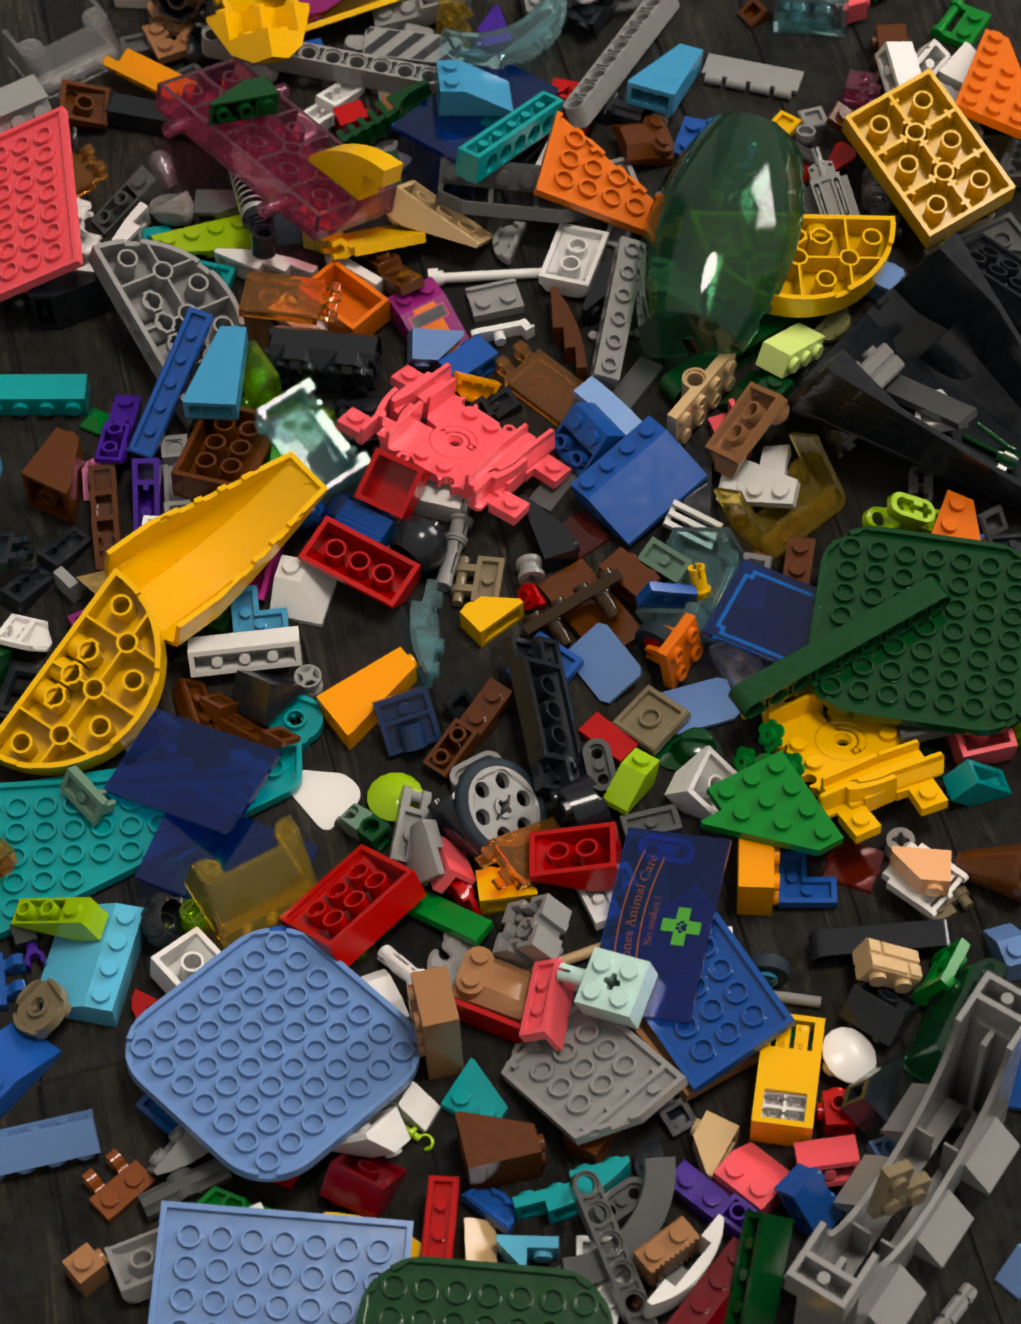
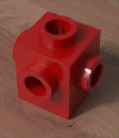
[816,1087,857,1137]

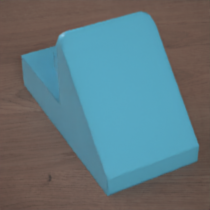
[496,1235,559,1265]

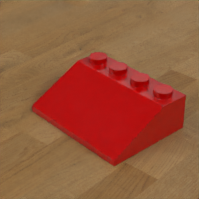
[278,844,427,967]

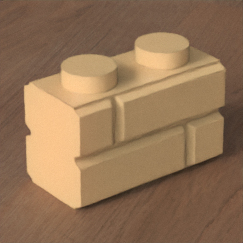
[852,938,923,993]

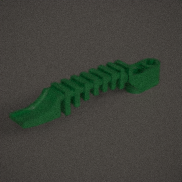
[255,79,434,190]

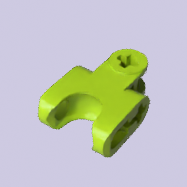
[862,492,939,533]

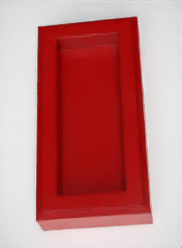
[578,712,639,766]

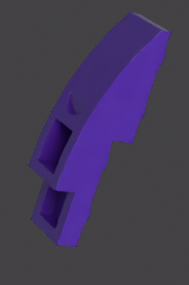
[94,394,142,464]
[673,1160,760,1240]

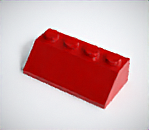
[298,515,421,609]

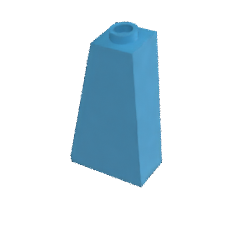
[625,43,703,116]
[182,325,249,420]

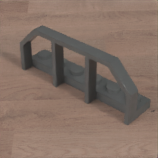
[437,156,589,224]

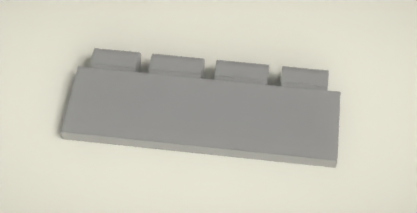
[701,53,804,100]

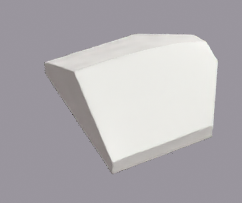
[0,613,52,652]

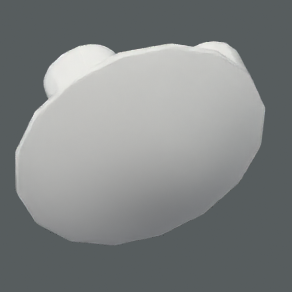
[822,1027,877,1083]

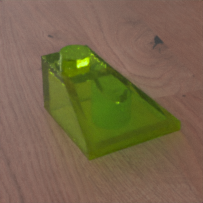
[241,340,284,413]

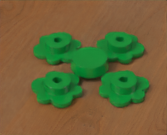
[732,719,805,777]

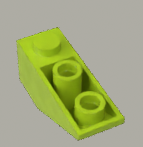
[11,897,109,941]

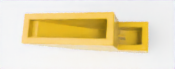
[308,143,404,200]

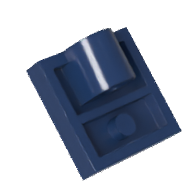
[371,685,442,757]

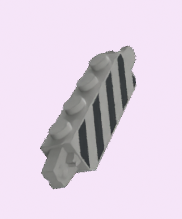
[344,27,481,68]

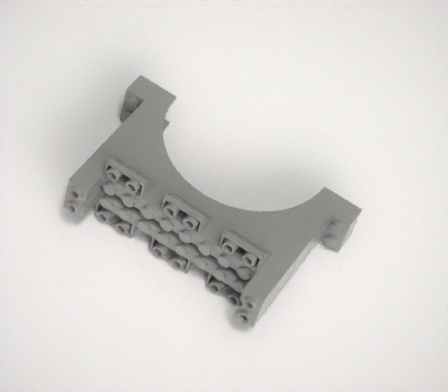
[784,970,1021,1324]

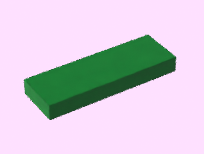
[407,889,494,947]

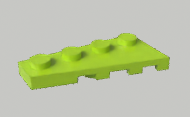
[151,214,251,258]

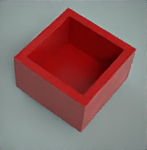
[354,447,431,520]

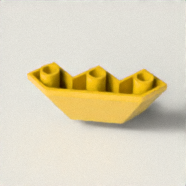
[206,0,310,64]

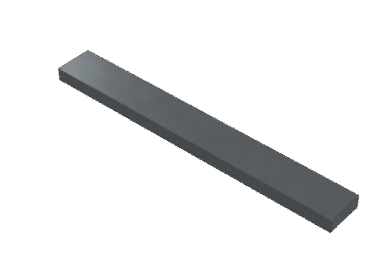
[530,355,663,515]

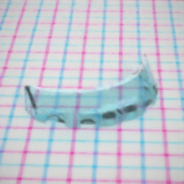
[440,0,567,69]

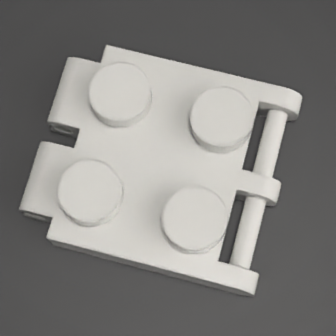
[881,842,969,919]

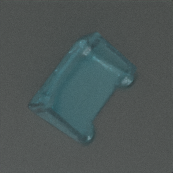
[254,377,371,498]
[635,527,745,642]

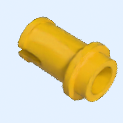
[687,563,711,600]

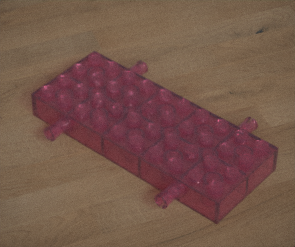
[155,57,397,242]

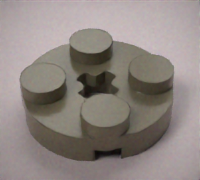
[13,978,71,1040]

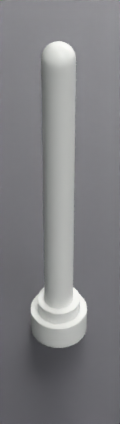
[427,268,542,286]

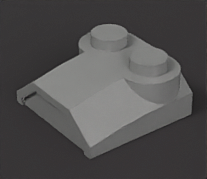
[104,1226,159,1303]

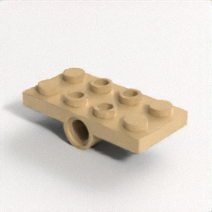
[667,345,737,445]

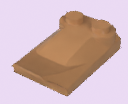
[705,381,790,480]
[452,946,532,1024]

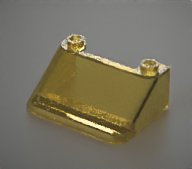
[184,815,318,948]

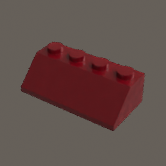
[666,1237,784,1324]

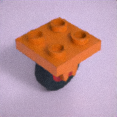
[635,612,703,689]

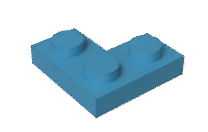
[231,585,289,633]

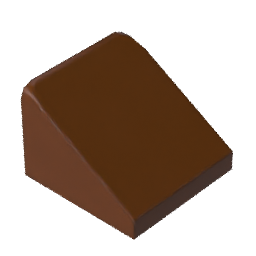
[737,0,774,29]

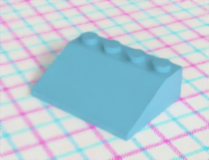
[39,903,145,1028]

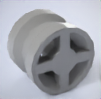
[515,554,545,586]
[294,664,323,699]
[885,827,915,860]

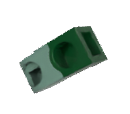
[337,803,393,853]

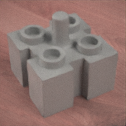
[492,893,572,969]

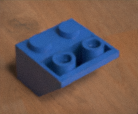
[554,402,626,476]

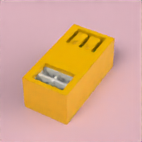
[750,1014,826,1147]

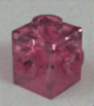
[844,69,882,107]

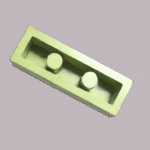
[755,322,825,378]

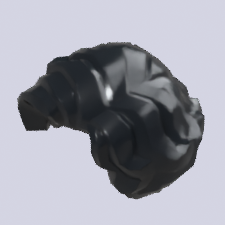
[140,892,188,950]

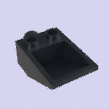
[10,272,115,330]

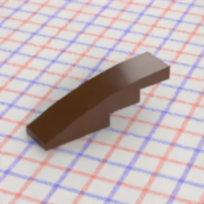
[550,287,587,384]
[88,463,122,571]

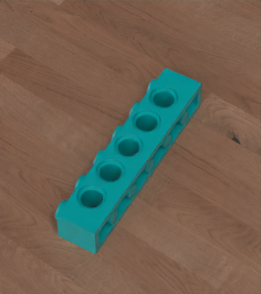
[455,90,564,184]

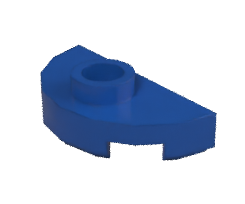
[461,1188,515,1235]

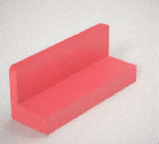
[519,957,575,1051]

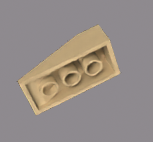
[382,180,494,248]

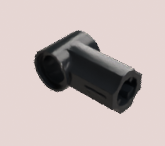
[596,91,647,123]

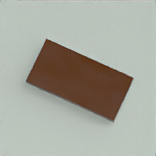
[537,558,640,649]

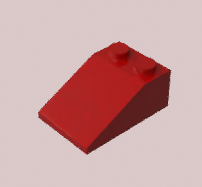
[529,821,622,892]

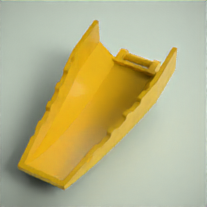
[104,451,328,647]

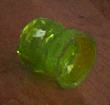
[179,898,212,934]

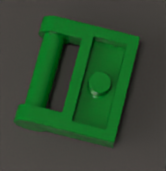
[930,0,992,48]
[912,938,971,1006]

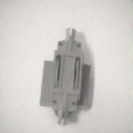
[798,147,860,215]

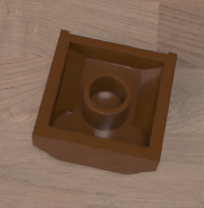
[57,79,111,132]
[611,115,674,166]

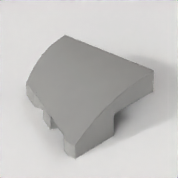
[406,819,445,887]

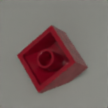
[319,1153,408,1218]

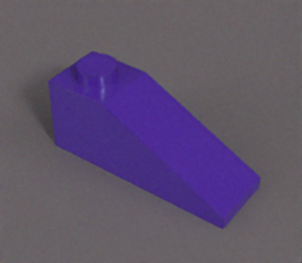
[132,458,163,532]

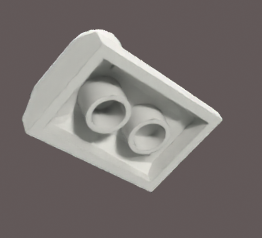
[539,223,609,298]

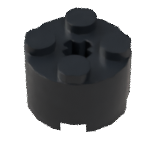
[549,774,611,828]

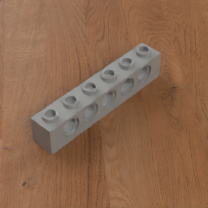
[589,236,646,392]

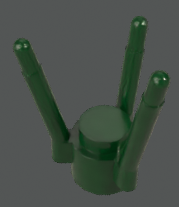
[962,422,1021,472]

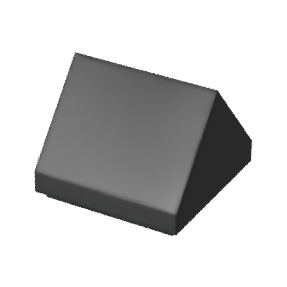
[976,504,1009,536]

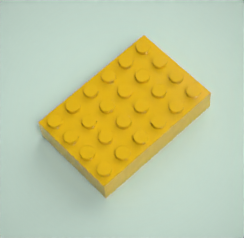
[842,68,1016,249]

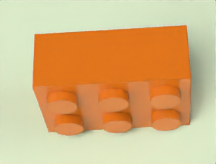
[298,260,391,334]

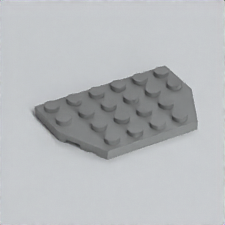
[501,985,688,1145]

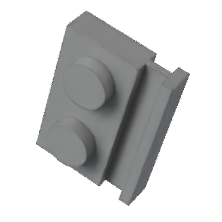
[465,278,524,323]

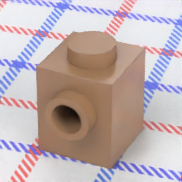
[62,1242,110,1298]

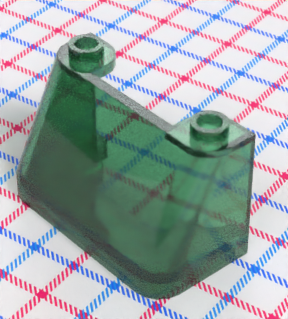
[903,958,1009,1084]

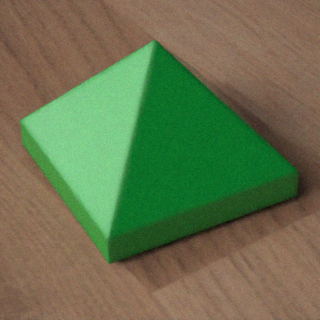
[80,407,110,436]

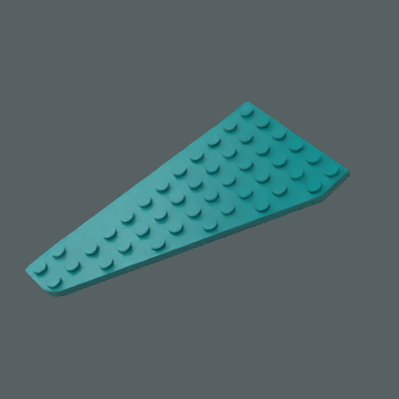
[0,741,303,939]

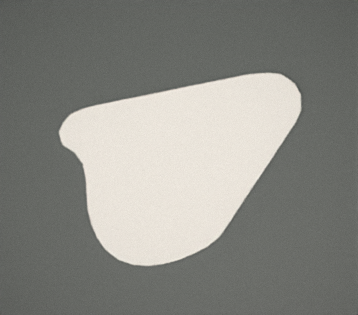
[292,770,361,830]

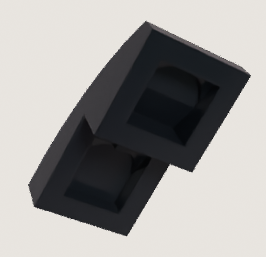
[466,385,524,422]
[654,1093,697,1138]

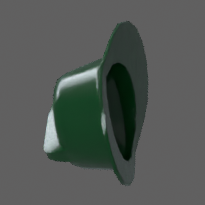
[655,727,723,771]

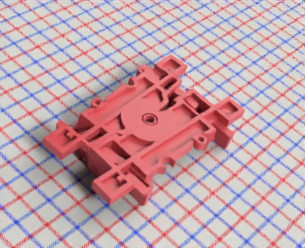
[336,362,572,526]

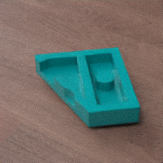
[441,1058,509,1119]

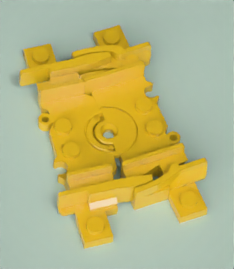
[741,686,948,844]

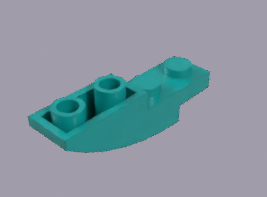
[512,1156,631,1225]

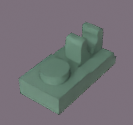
[638,536,694,584]
[59,766,116,825]

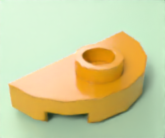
[453,371,501,403]

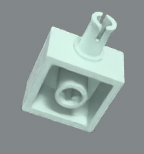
[557,947,658,1029]

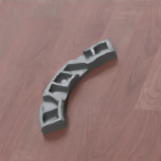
[560,1157,676,1285]

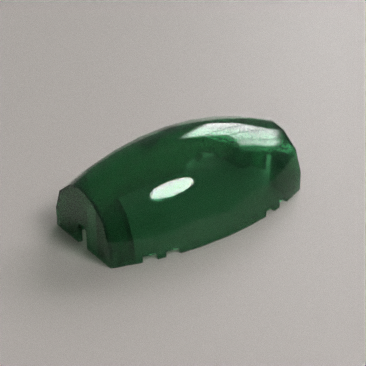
[636,112,805,358]

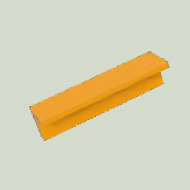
[101,48,197,105]

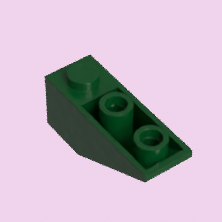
[207,76,280,126]

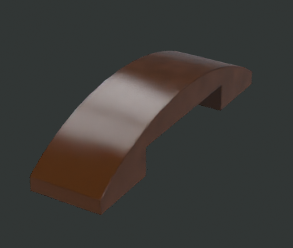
[199,692,301,749]

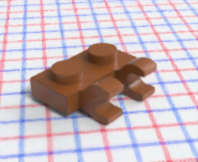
[81,1148,157,1224]

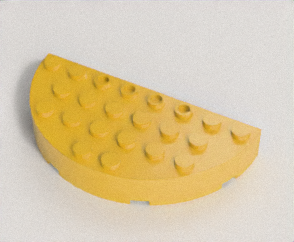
[685,212,896,318]
[0,568,167,776]

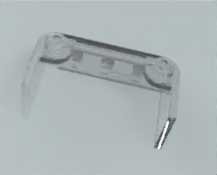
[2,0,123,99]

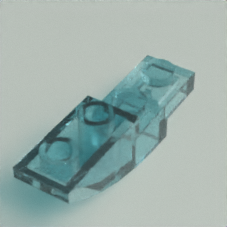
[410,579,445,688]

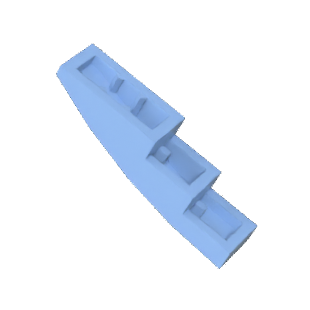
[573,376,642,435]

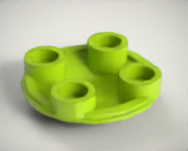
[367,773,423,822]

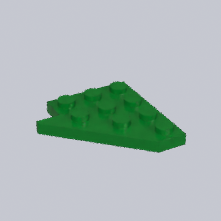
[700,750,844,856]

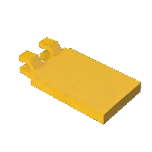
[318,224,426,260]

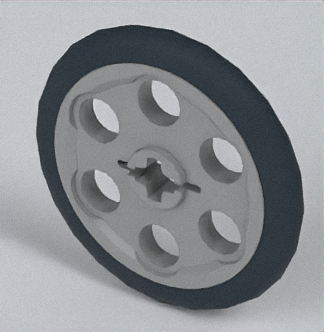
[454,757,547,861]

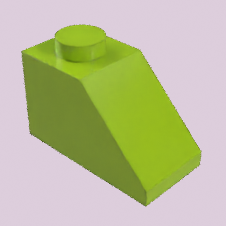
[603,748,660,815]

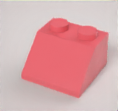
[713,1142,790,1214]

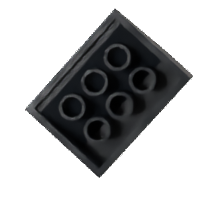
[963,233,1021,328]

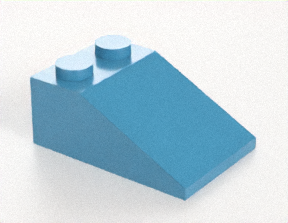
[434,60,513,116]

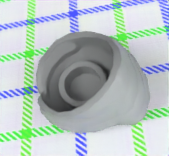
[149,191,194,226]

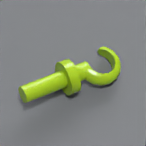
[404,1124,434,1151]

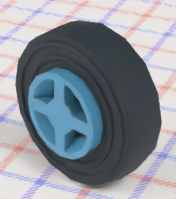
[748,953,789,989]

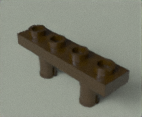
[522,567,624,647]

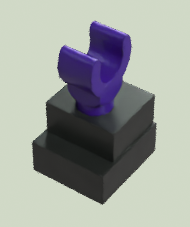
[10,925,47,971]

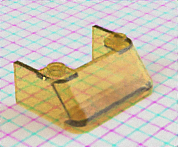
[714,432,846,557]

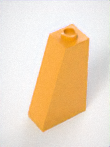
[316,647,418,750]

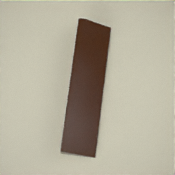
[171,678,231,770]

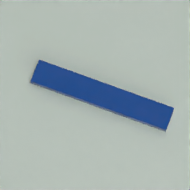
[127,306,215,458]

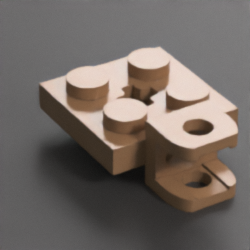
[142,1,193,65]

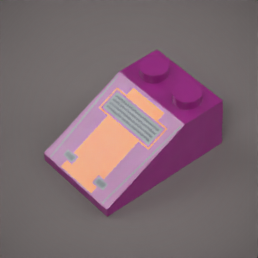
[388,276,470,368]

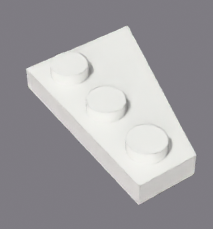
[716,459,801,509]

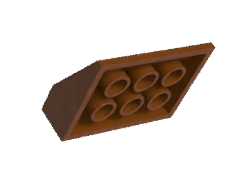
[171,406,284,500]

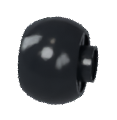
[389,515,448,574]

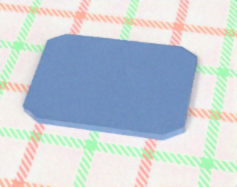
[568,623,642,704]
[661,677,741,736]

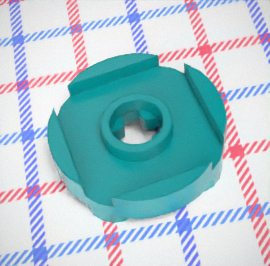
[268,695,324,750]

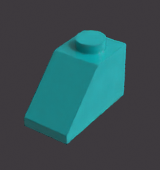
[942,759,1012,806]

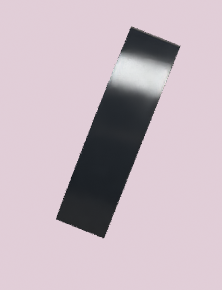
[683,444,712,535]

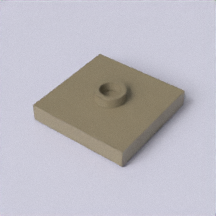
[612,684,691,756]

